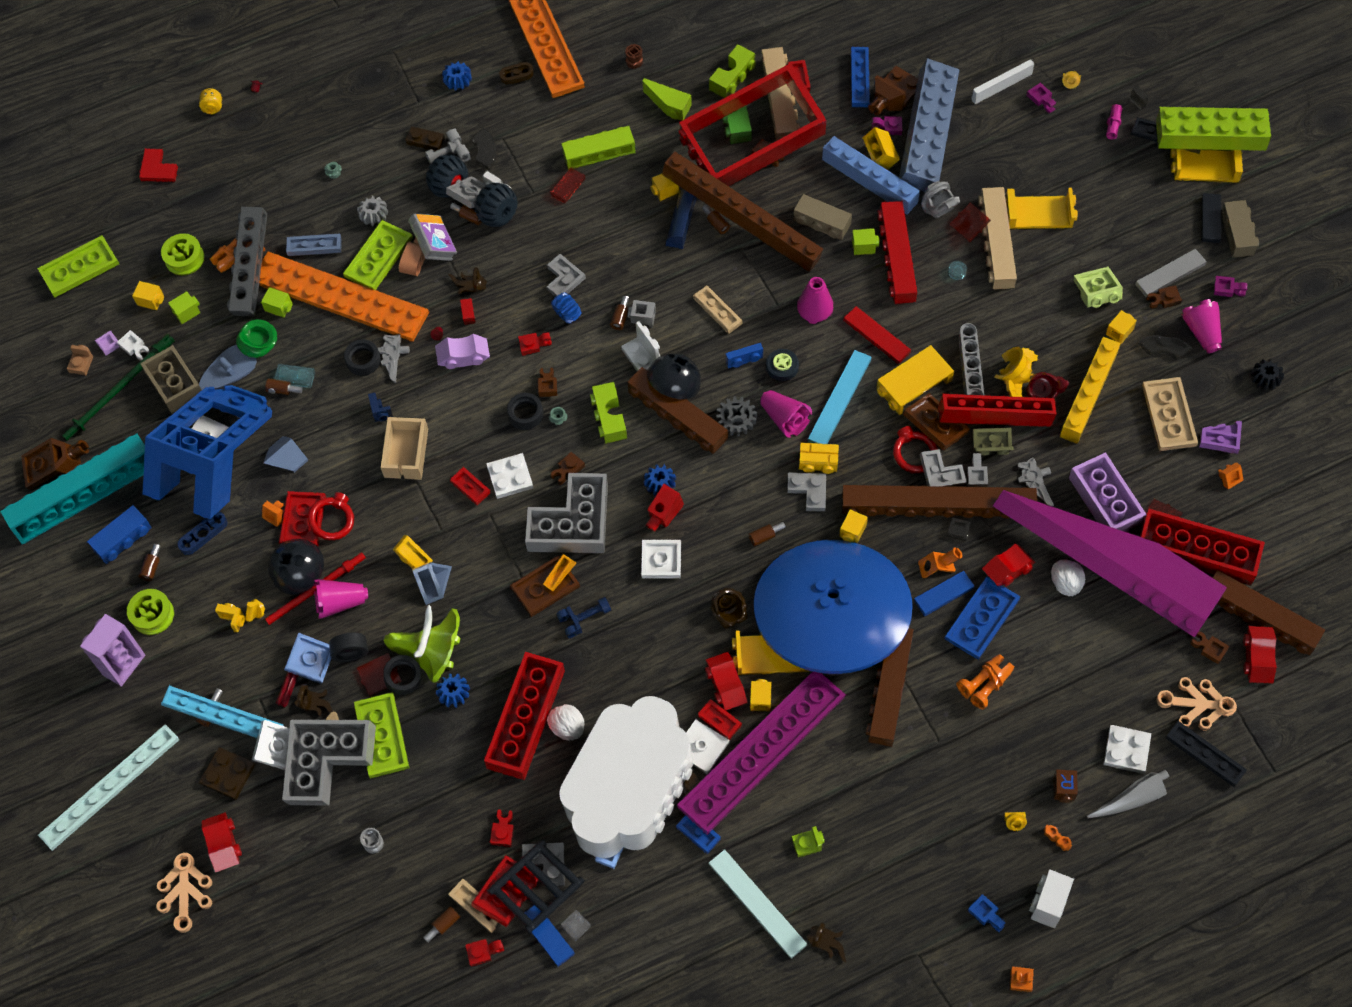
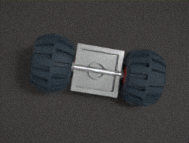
[426,155,518,227]

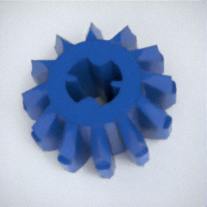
[442,61,472,91]
[551,292,581,324]
[644,464,676,497]
[436,673,470,708]

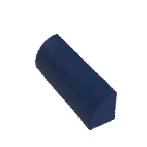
[666,187,696,249]

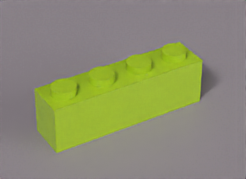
[562,126,636,170]

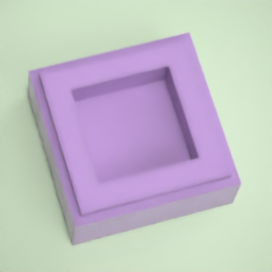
[95,331,120,355]

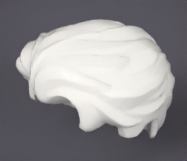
[1051,559,1085,596]
[547,704,585,741]

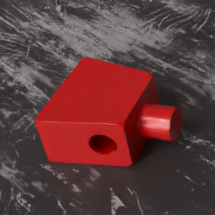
[646,484,684,532]

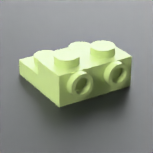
[1074,267,1123,308]

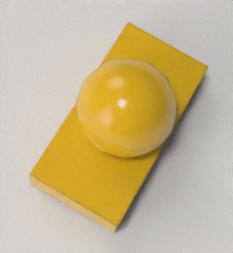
[393,535,433,569]

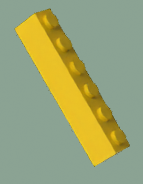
[1060,337,1121,444]

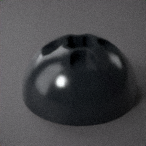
[647,353,701,399]
[268,539,324,595]

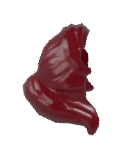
[1026,372,1069,398]

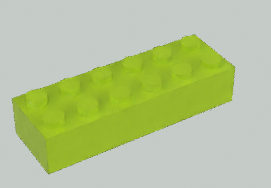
[1156,107,1271,151]

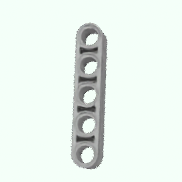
[958,323,984,395]

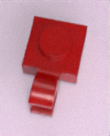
[518,332,552,356]
[466,939,505,967]

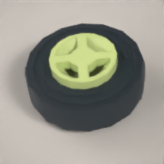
[766,349,799,381]

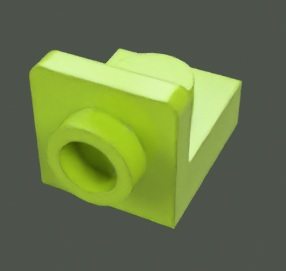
[792,826,825,858]

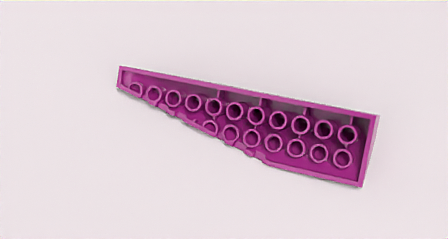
[993,490,1227,637]

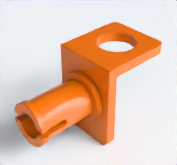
[918,547,962,578]

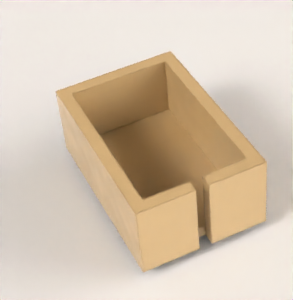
[381,417,428,480]

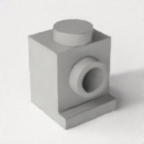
[628,300,656,328]

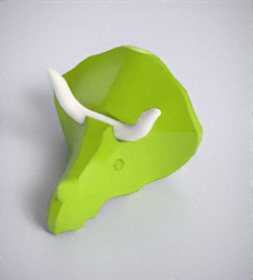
[383,605,460,683]

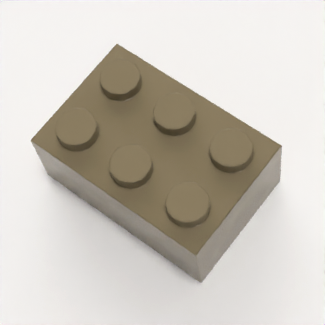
[140,345,202,414]

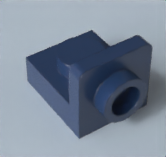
[368,393,393,422]

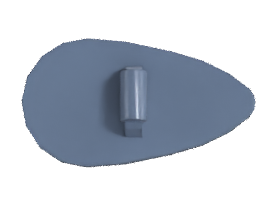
[199,345,257,390]

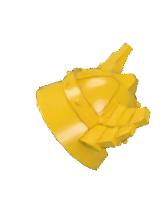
[995,347,1038,397]

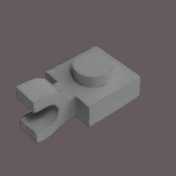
[967,453,988,487]

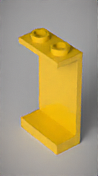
[1170,149,1243,183]
[1005,188,1078,229]
[876,345,954,415]
[732,631,809,675]

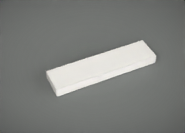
[972,60,1034,104]

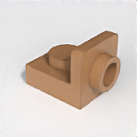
[67,345,93,376]

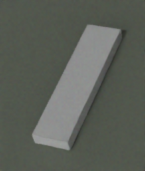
[1135,249,1206,297]

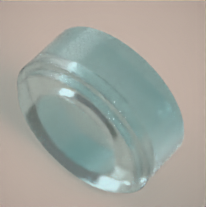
[948,261,967,280]

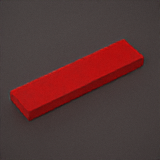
[844,306,911,365]

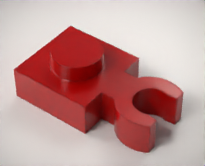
[490,809,514,847]

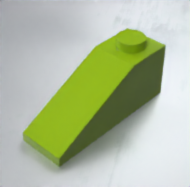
[643,78,692,121]

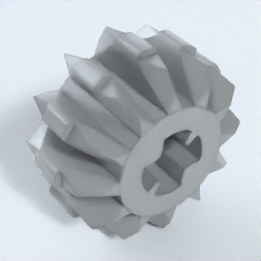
[357,195,388,226]

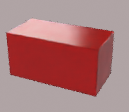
[460,298,476,325]

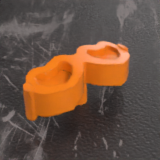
[1044,825,1072,851]

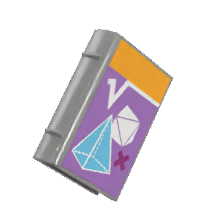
[408,214,457,261]

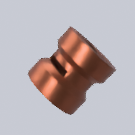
[625,44,643,69]

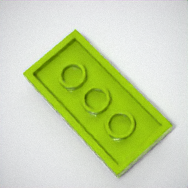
[343,220,413,290]
[37,235,119,298]
[354,692,410,778]

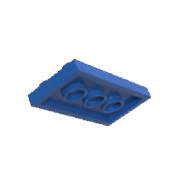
[945,577,1020,660]

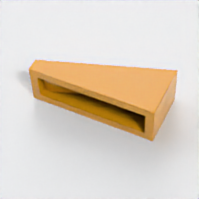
[543,554,576,591]

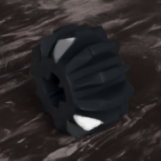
[1251,359,1284,391]

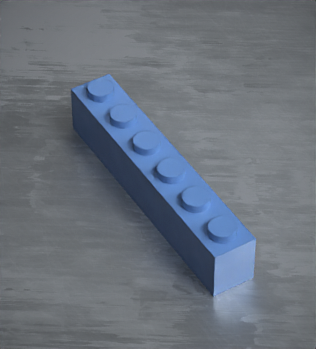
[822,136,920,214]

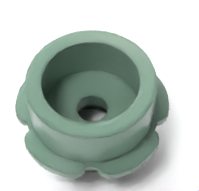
[324,162,342,179]
[549,407,567,425]

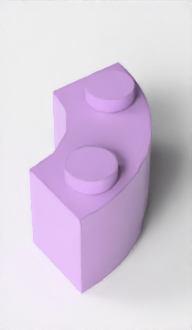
[435,334,490,369]

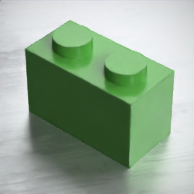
[722,106,752,144]

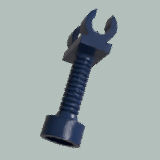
[556,597,611,639]

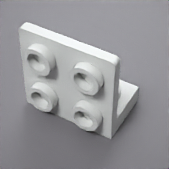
[621,321,660,371]

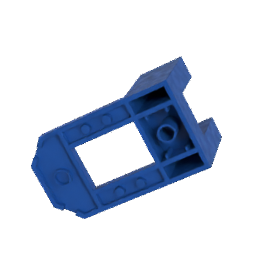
[143,385,272,519]

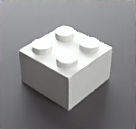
[1029,869,1074,928]

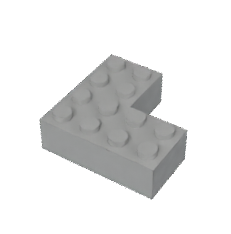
[525,473,608,553]
[282,720,376,806]

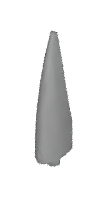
[1086,770,1169,818]

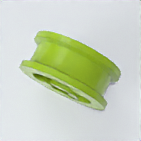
[161,233,204,276]
[127,589,174,635]

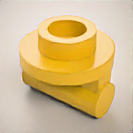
[1062,71,1081,89]
[245,599,265,622]
[1004,812,1027,831]

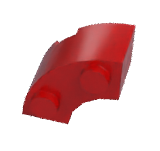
[982,544,1036,587]
[1243,626,1277,683]
[705,652,748,710]
[202,812,242,872]

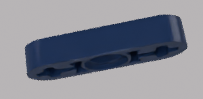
[178,512,227,555]

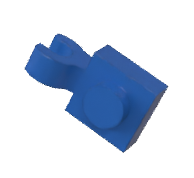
[968,894,1005,932]

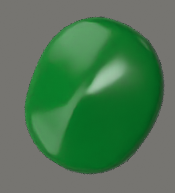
[236,320,278,358]

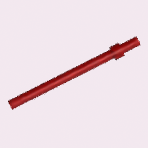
[265,552,366,625]

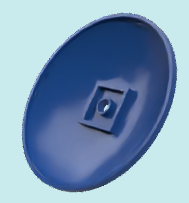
[754,540,912,674]

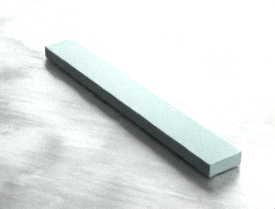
[38,724,179,851]

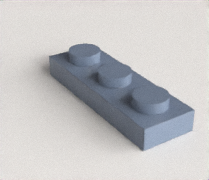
[286,234,342,256]

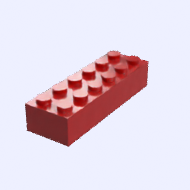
[1140,509,1265,586]
[484,652,565,780]

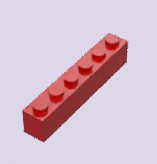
[877,201,917,304]
[938,394,1057,427]

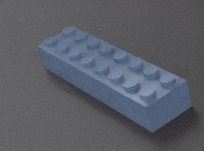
[899,58,960,192]

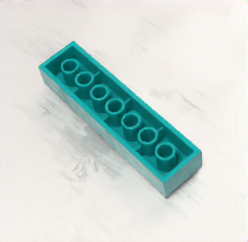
[0,434,145,545]

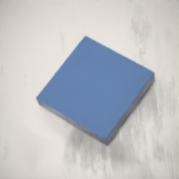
[284,633,331,684]

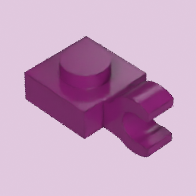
[1027,83,1056,113]
[872,116,902,135]
[1214,276,1247,297]

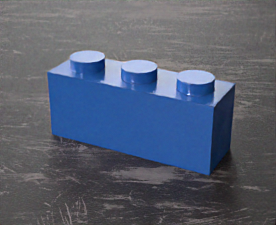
[87,505,152,564]

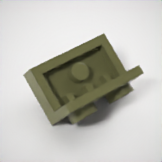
[972,428,1014,455]

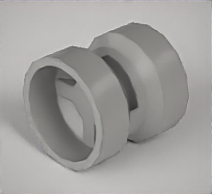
[360,828,384,854]

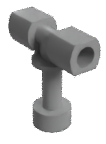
[425,129,471,164]

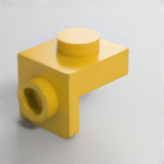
[215,603,245,632]

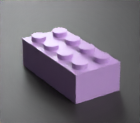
[1069,452,1146,532]
[80,614,145,687]

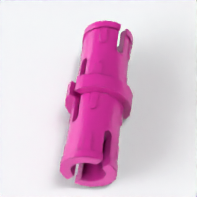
[1106,104,1123,139]

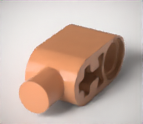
[399,237,425,276]

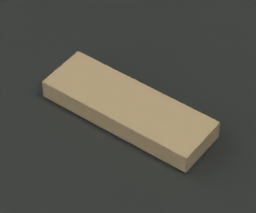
[693,285,743,334]

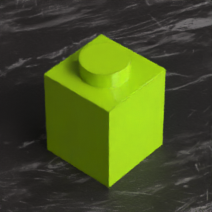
[852,229,879,255]
[261,287,292,318]
[168,291,200,324]

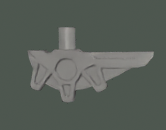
[378,334,410,383]
[1018,457,1054,507]

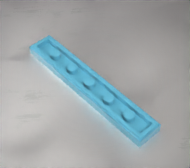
[808,350,872,444]
[161,686,283,738]

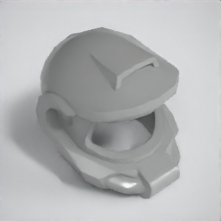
[921,181,960,218]

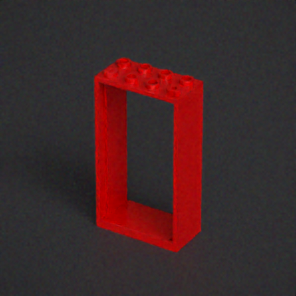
[678,63,826,186]

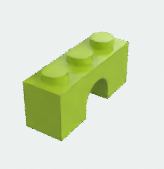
[709,44,756,98]
[590,382,627,444]

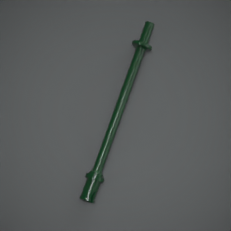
[62,334,175,441]

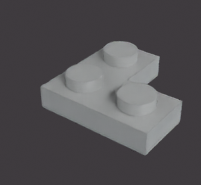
[547,254,586,297]
[919,449,966,487]
[787,473,826,511]
[522,843,565,886]

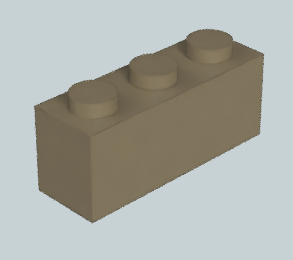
[793,194,852,240]
[1221,200,1259,258]

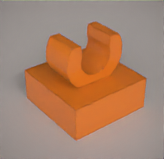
[1218,463,1243,489]
[262,501,284,527]
[1010,966,1034,992]

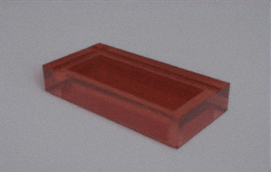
[550,168,586,203]

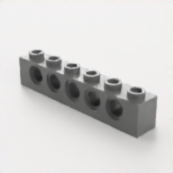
[227,207,268,317]

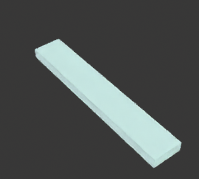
[709,850,807,959]

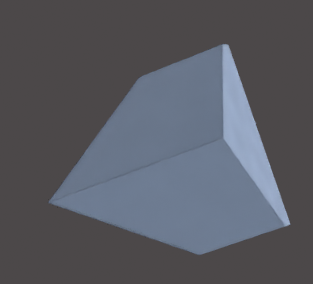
[263,436,308,473]
[412,562,452,605]

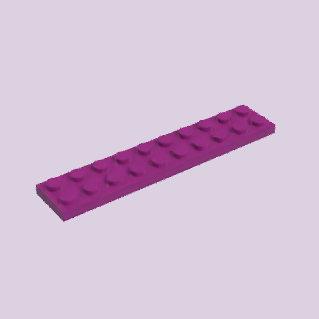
[677,672,846,835]

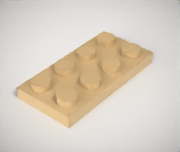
[1142,377,1198,451]

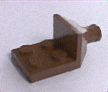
[868,66,918,116]
[21,438,89,490]

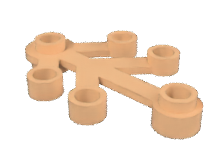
[1156,677,1237,731]
[156,853,212,933]

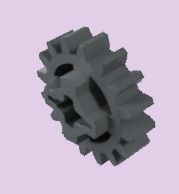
[716,396,757,436]

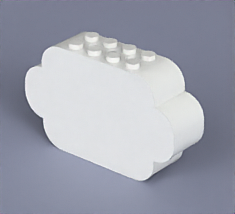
[560,696,693,858]

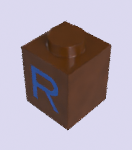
[1054,769,1078,803]

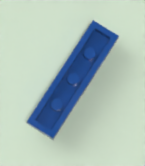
[851,47,870,107]

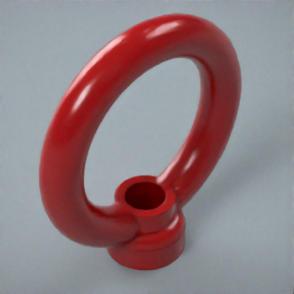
[893,426,938,473]
[308,492,354,540]

